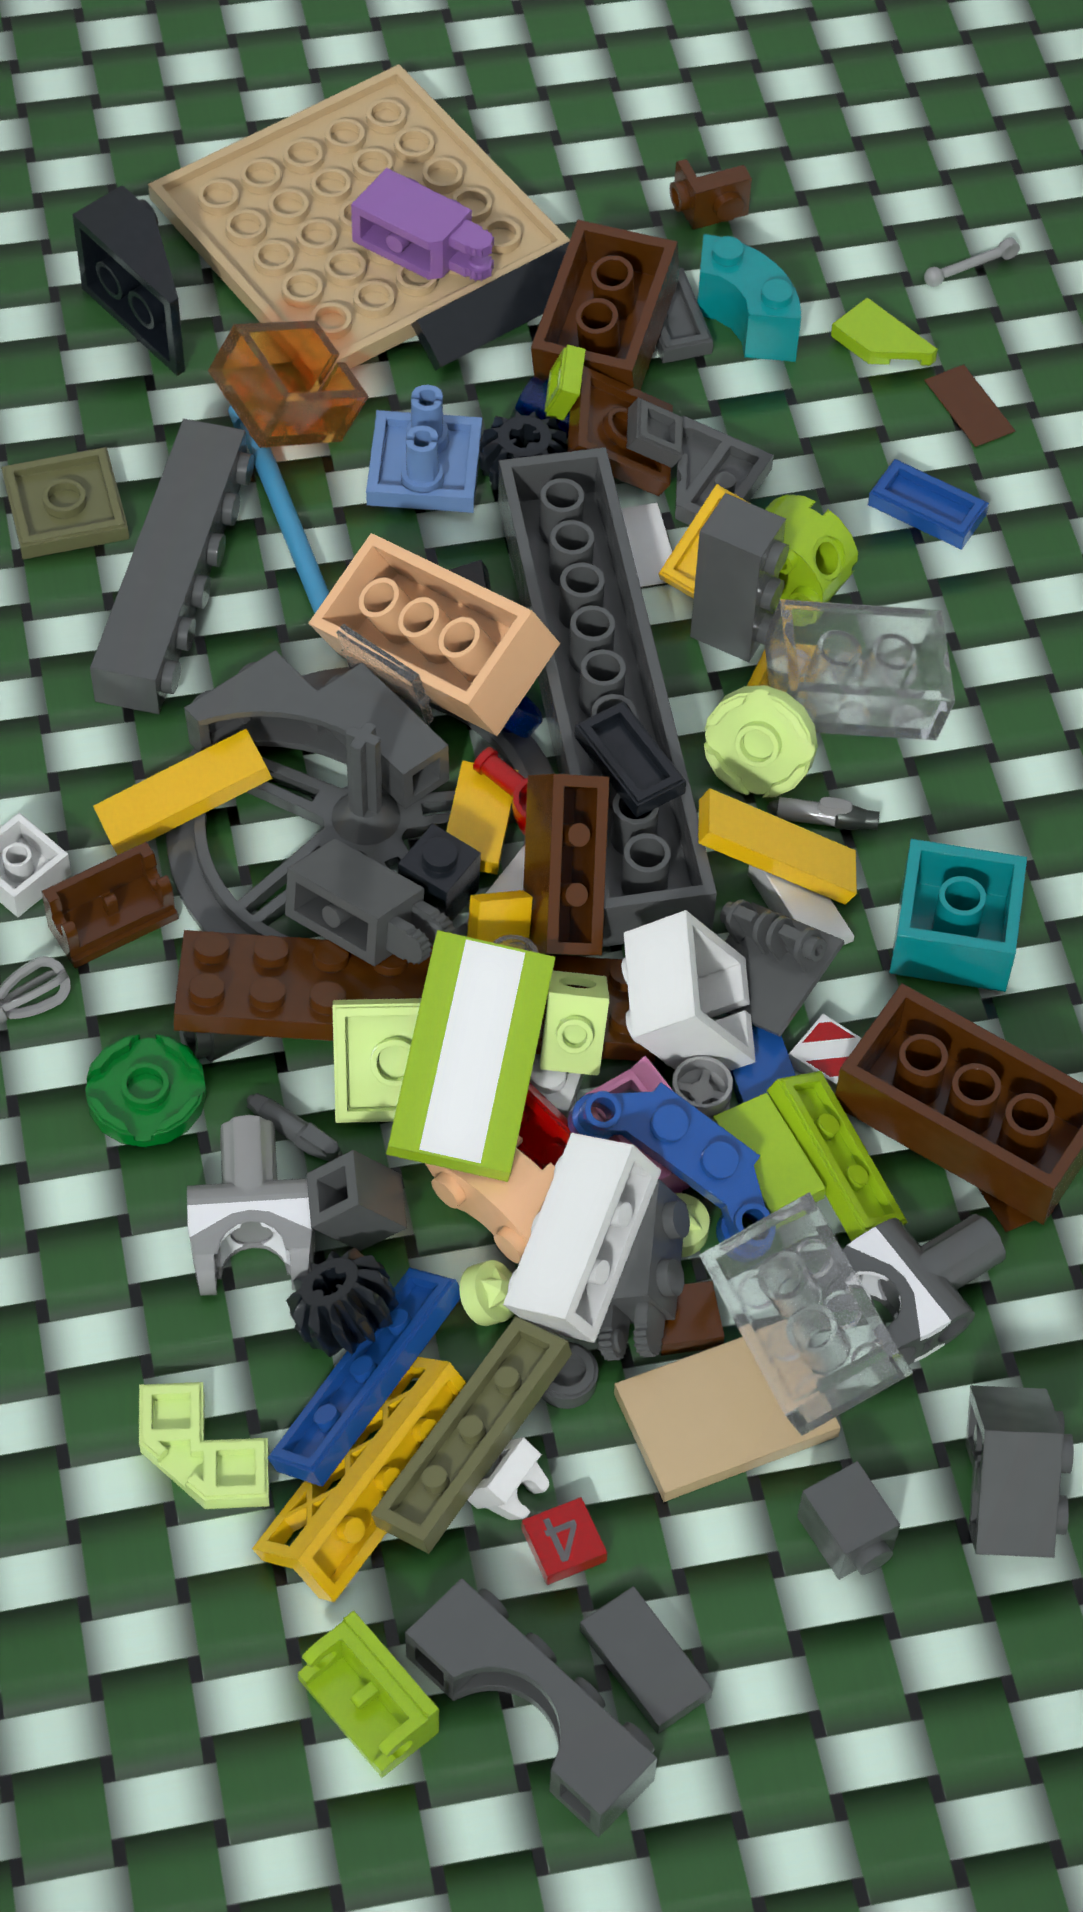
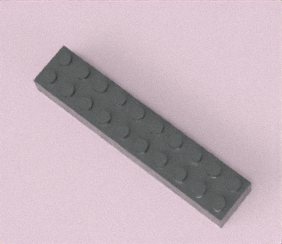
[498,447,717,947]

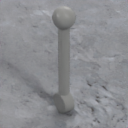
[924,238,1020,287]

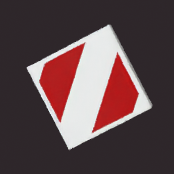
[789,1014,862,1094]

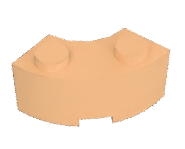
[425,1135,555,1263]

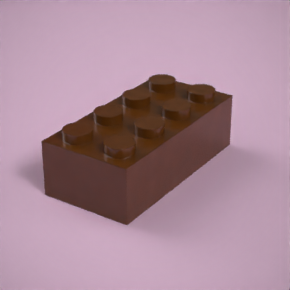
[835,983,1083,1225]

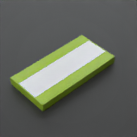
[386,930,555,1182]

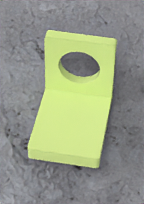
[539,971,609,1075]

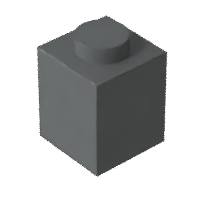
[306,1150,407,1251]
[797,1461,900,1580]

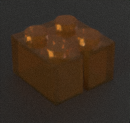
[208,320,369,448]

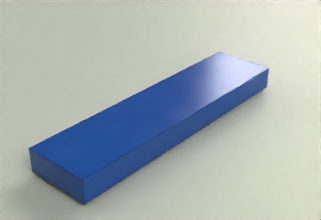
[267,1267,460,1487]

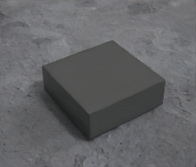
[627,398,683,468]

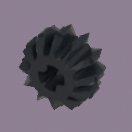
[480,408,568,490]
[286,1248,399,1357]

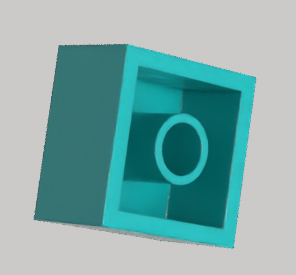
[889,839,1027,992]

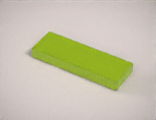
[767,1071,908,1241]

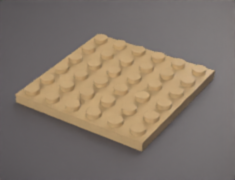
[148,64,570,386]

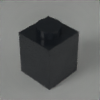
[398,824,481,922]

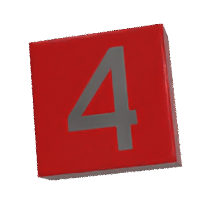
[521,1497,607,1585]

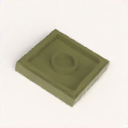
[1,447,129,559]

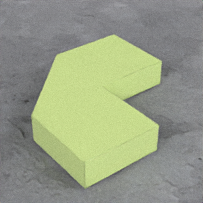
[139,1382,270,1509]

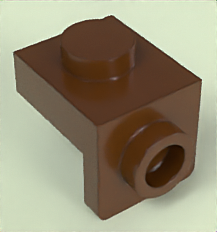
[669,159,752,230]

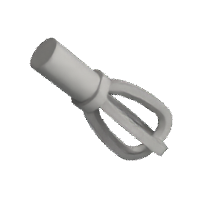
[0,956,71,1024]

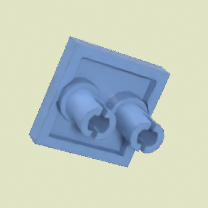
[366,385,482,513]

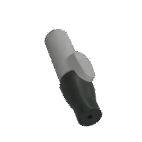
[767,797,880,830]

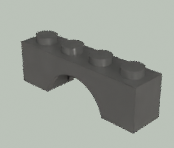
[405,1578,657,1838]

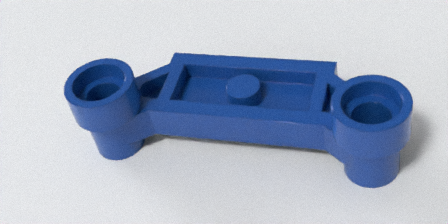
[568,1082,772,1256]

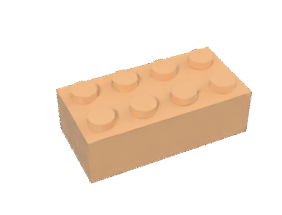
[308,533,560,736]

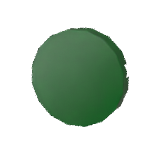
[85,1034,207,1147]

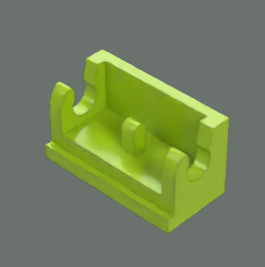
[298,1610,439,1778]

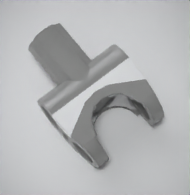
[187,1115,315,1296]

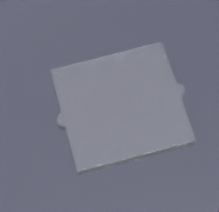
[336,624,434,725]

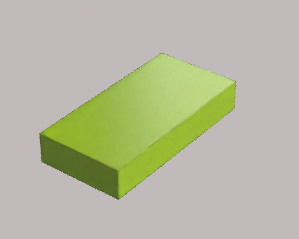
[713,1093,826,1222]

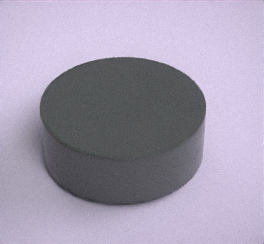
[541,1342,598,1409]

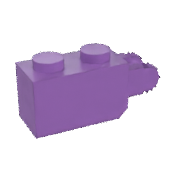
[351,168,494,281]

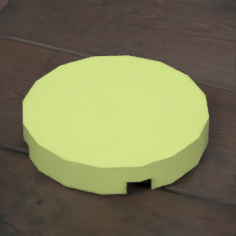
[704,685,818,797]

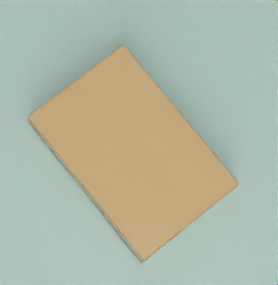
[614,1320,841,1502]

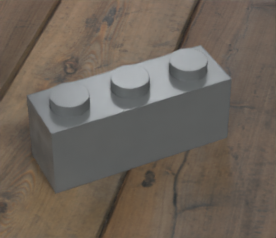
[690,493,789,662]

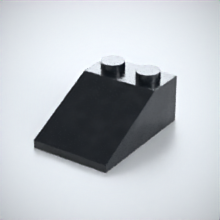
[72,185,185,376]

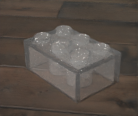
[764,599,955,740]
[699,1192,913,1436]

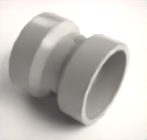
[672,1056,733,1120]

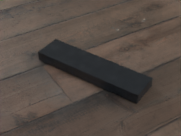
[411,241,570,371]

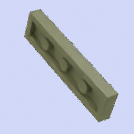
[371,1316,572,1554]

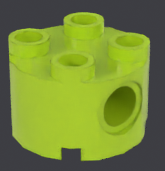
[765,494,858,622]

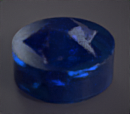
[502,695,543,738]

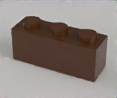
[523,774,609,956]

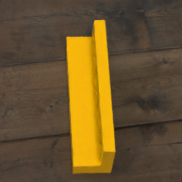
[252,1357,466,1602]

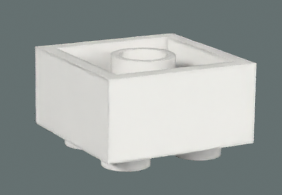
[0,813,72,917]

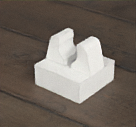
[468,1437,549,1521]

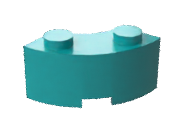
[697,234,801,362]

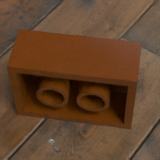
[531,220,679,390]

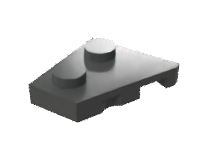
[675,415,774,525]

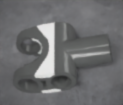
[810,1214,1006,1374]

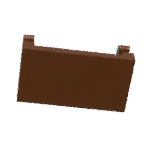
[42,841,179,968]

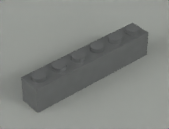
[90,418,254,714]

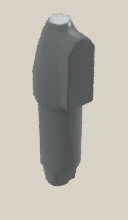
[247,1093,343,1162]

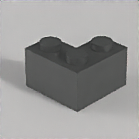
[966,1385,1074,1558]

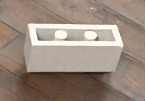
[503,1133,661,1343]

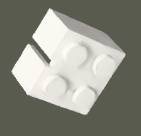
[622,910,756,1071]

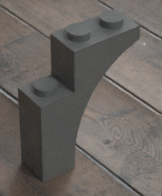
[184,650,450,809]

